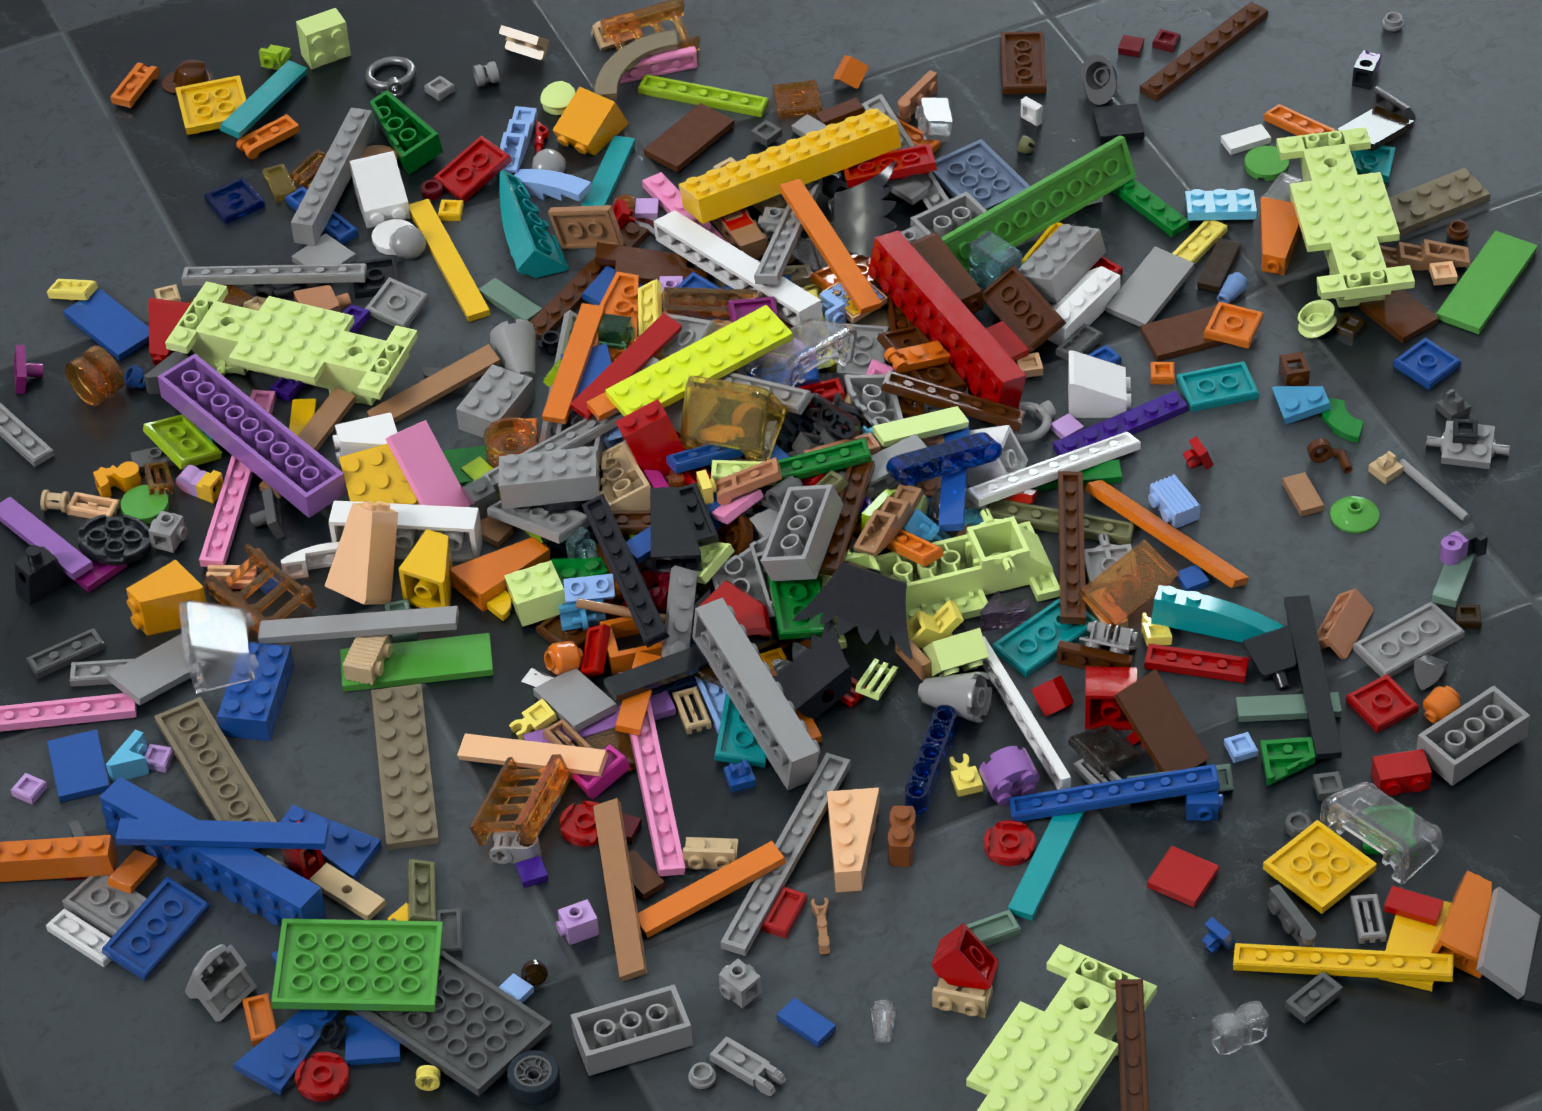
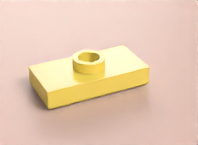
[47,279,98,301]

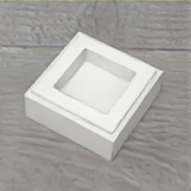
[1021,96,1043,126]

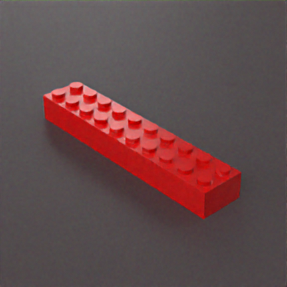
[868,230,1026,409]

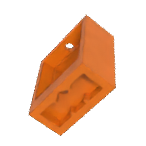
[600,611,665,674]

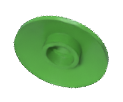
[1330,496,1379,533]

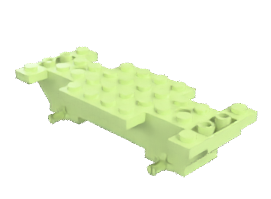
[1276,127,1415,308]
[165,281,418,406]
[819,509,1060,649]
[966,944,1157,1111]

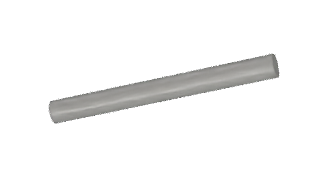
[1399,459,1470,522]

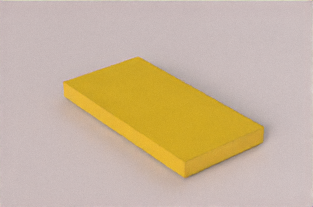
[1378,901,1451,991]

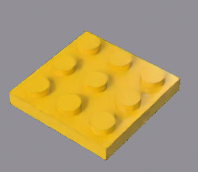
[176,75,246,135]
[339,443,420,505]
[1263,820,1377,914]

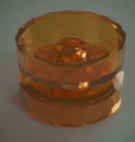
[65,345,125,406]
[483,417,537,468]

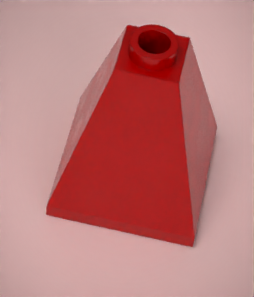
[148,298,191,366]

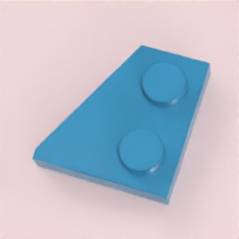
[1272,386,1331,425]

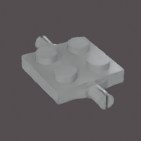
[1426,421,1510,469]
[1084,533,1140,601]

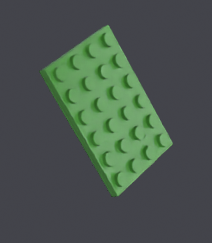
[271,918,443,1012]

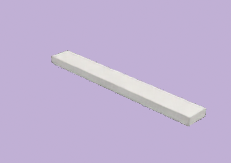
[966,432,1141,507]
[982,636,1071,790]

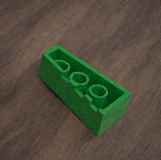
[370,90,443,175]

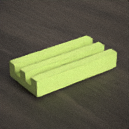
[855,658,898,700]

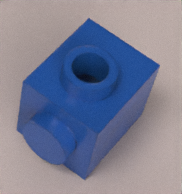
[1185,789,1223,821]

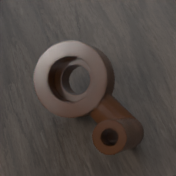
[1307,438,1353,473]

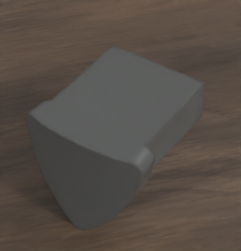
[1414,654,1449,690]

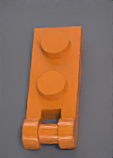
[110,62,160,108]
[236,114,300,159]
[884,341,951,373]

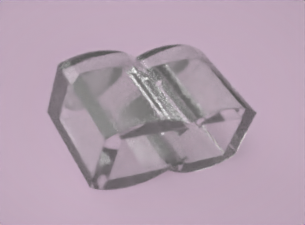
[1210,1001,1269,1055]

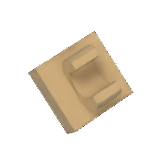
[1368,451,1404,484]

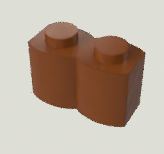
[888,805,916,867]

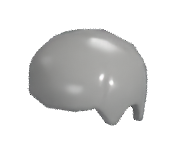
[532,149,566,173]
[389,225,426,260]

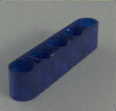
[886,432,1002,486]
[905,705,957,815]

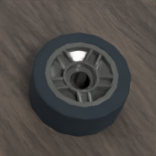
[507,1051,560,1104]

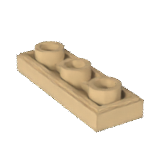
[309,863,386,920]

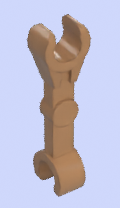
[811,898,830,955]

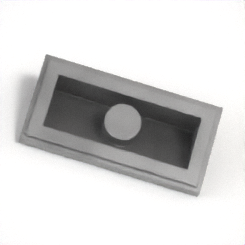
[1373,86,1416,121]

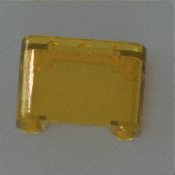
[679,376,787,461]

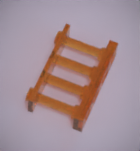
[600,0,700,56]
[204,543,316,644]
[469,754,570,846]

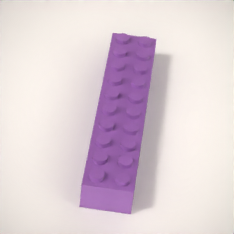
[157,354,347,518]

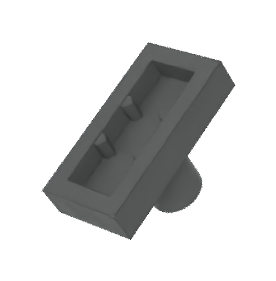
[250,488,285,540]

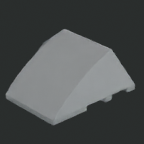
[712,528,775,618]

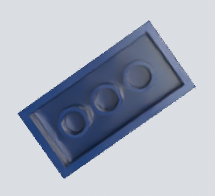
[217,641,294,741]

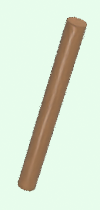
[576,598,666,624]

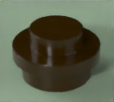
[521,960,548,986]

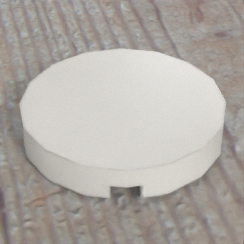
[371,219,415,255]

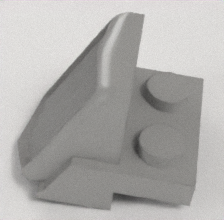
[185,944,257,1022]

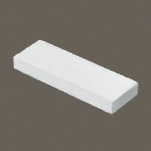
[46,908,112,968]

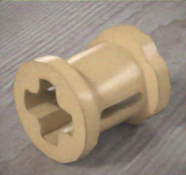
[40,489,70,513]

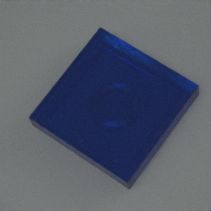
[204,177,265,224]

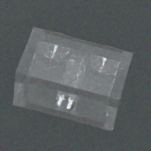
[915,97,953,141]

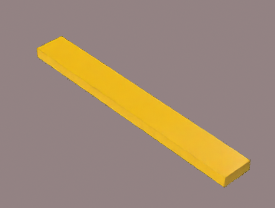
[409,199,490,322]
[1233,943,1454,982]

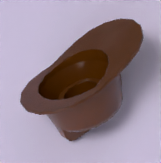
[162,59,214,93]

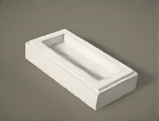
[1221,124,1271,155]

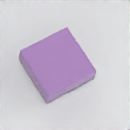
[635,198,659,219]
[1050,413,1084,439]
[144,744,175,773]
[10,773,48,805]

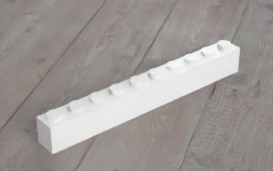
[654,210,823,331]

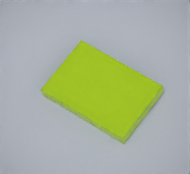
[143,414,222,469]

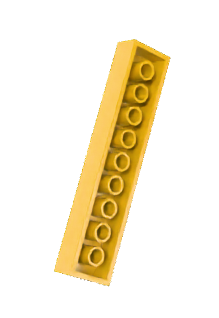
[678,108,901,224]

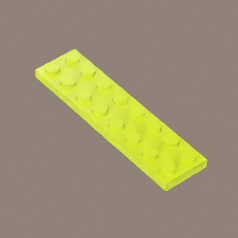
[605,305,793,417]

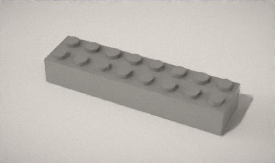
[692,598,820,790]

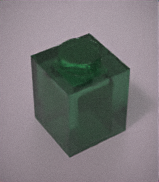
[597,313,635,350]

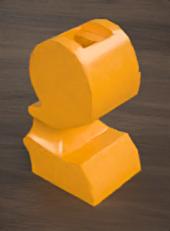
[93,462,142,498]

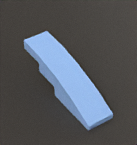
[500,106,538,173]
[514,169,592,201]

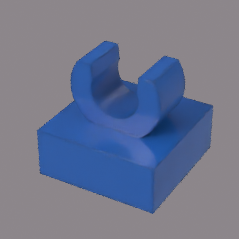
[724,759,756,792]
[1202,917,1236,953]

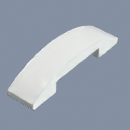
[281,542,339,580]

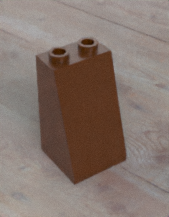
[910,232,983,314]

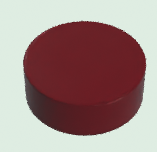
[421,179,444,200]

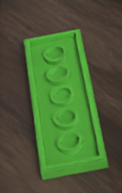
[1436,230,1538,334]
[340,633,493,692]

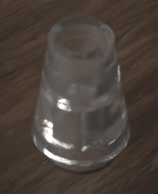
[870,1000,897,1043]

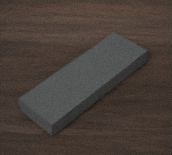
[26,628,106,679]

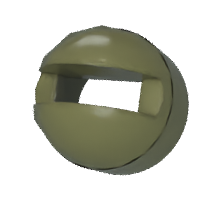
[1017,135,1036,154]

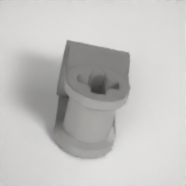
[489,829,542,864]

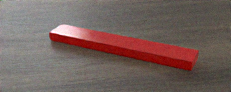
[570,313,682,421]

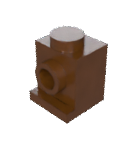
[1279,351,1310,386]

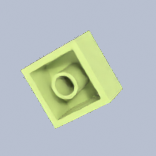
[296,8,351,69]
[504,561,566,627]
[922,628,989,677]

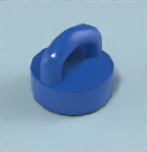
[123,364,146,389]

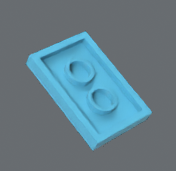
[1185,188,1257,221]

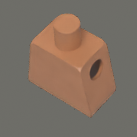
[293,285,352,313]

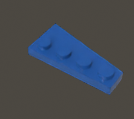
[280,805,382,881]
[234,1009,339,1095]

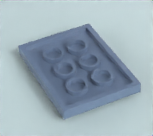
[932,139,1030,211]

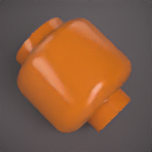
[544,641,583,675]
[1423,686,1461,724]

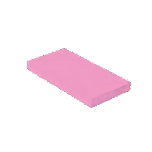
[386,420,470,507]

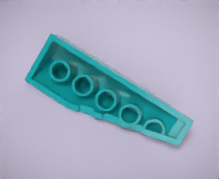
[499,170,569,278]
[1151,585,1286,643]

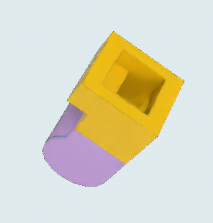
[176,465,223,503]

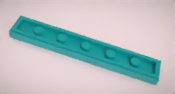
[220,60,307,139]
[581,135,636,206]
[1008,811,1086,921]

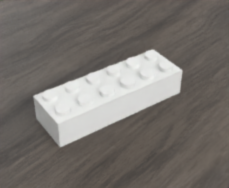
[329,501,483,562]

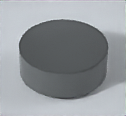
[1285,812,1312,838]

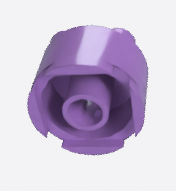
[979,746,1040,806]

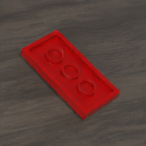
[843,143,937,188]

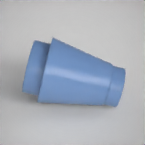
[1217,272,1248,304]

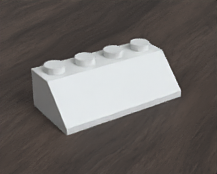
[1047,266,1120,346]

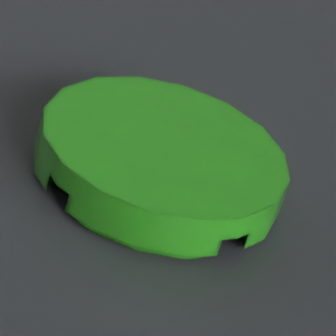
[1244,146,1289,181]
[121,484,169,524]

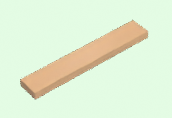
[457,734,608,777]

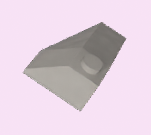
[844,374,903,427]

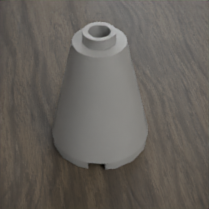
[490,319,536,380]
[918,672,992,722]

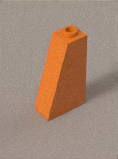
[1260,197,1301,276]
[450,537,551,612]
[1431,870,1492,979]

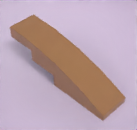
[1380,239,1470,271]
[853,483,924,556]

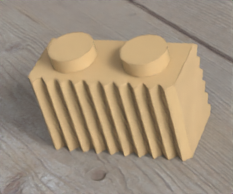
[343,635,393,685]

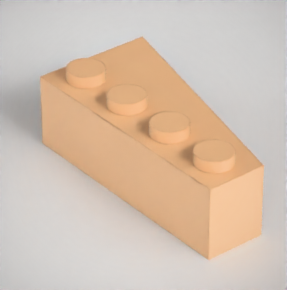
[827,788,880,893]

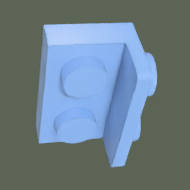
[820,289,846,346]
[564,574,617,604]

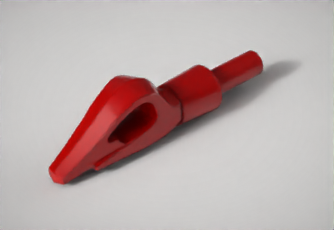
[534,121,549,154]

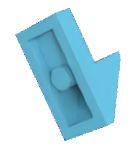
[106,729,149,782]

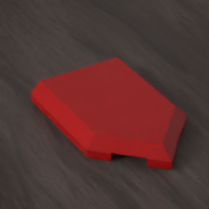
[700,581,771,637]

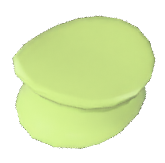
[540,81,576,115]
[1298,300,1337,338]

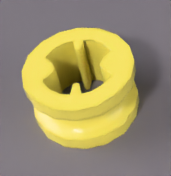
[415,1065,441,1091]

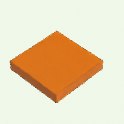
[1204,302,1264,349]

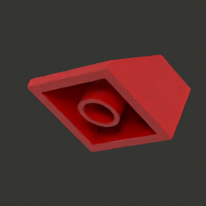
[931,923,999,990]

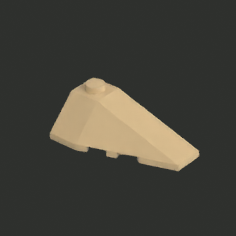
[600,441,651,511]

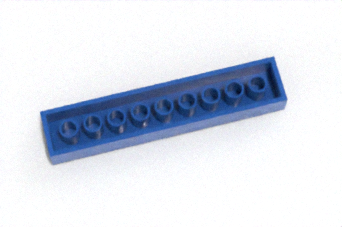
[99,777,327,926]

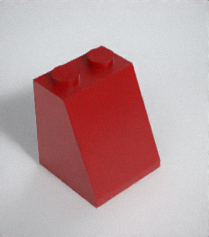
[615,399,685,480]
[1085,666,1137,730]

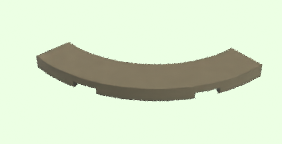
[595,30,678,100]

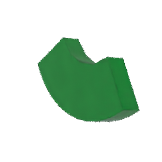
[1320,398,1364,443]

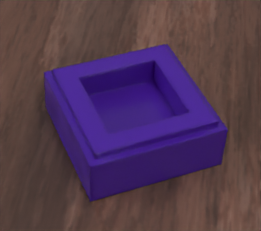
[515,856,549,888]

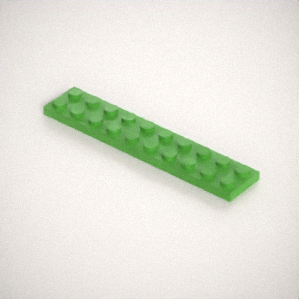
[941,135,1137,274]

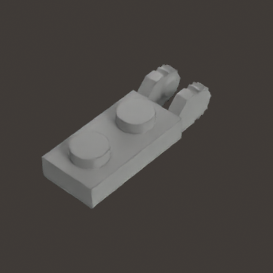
[710,1036,786,1097]

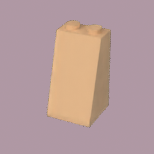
[325,500,398,605]

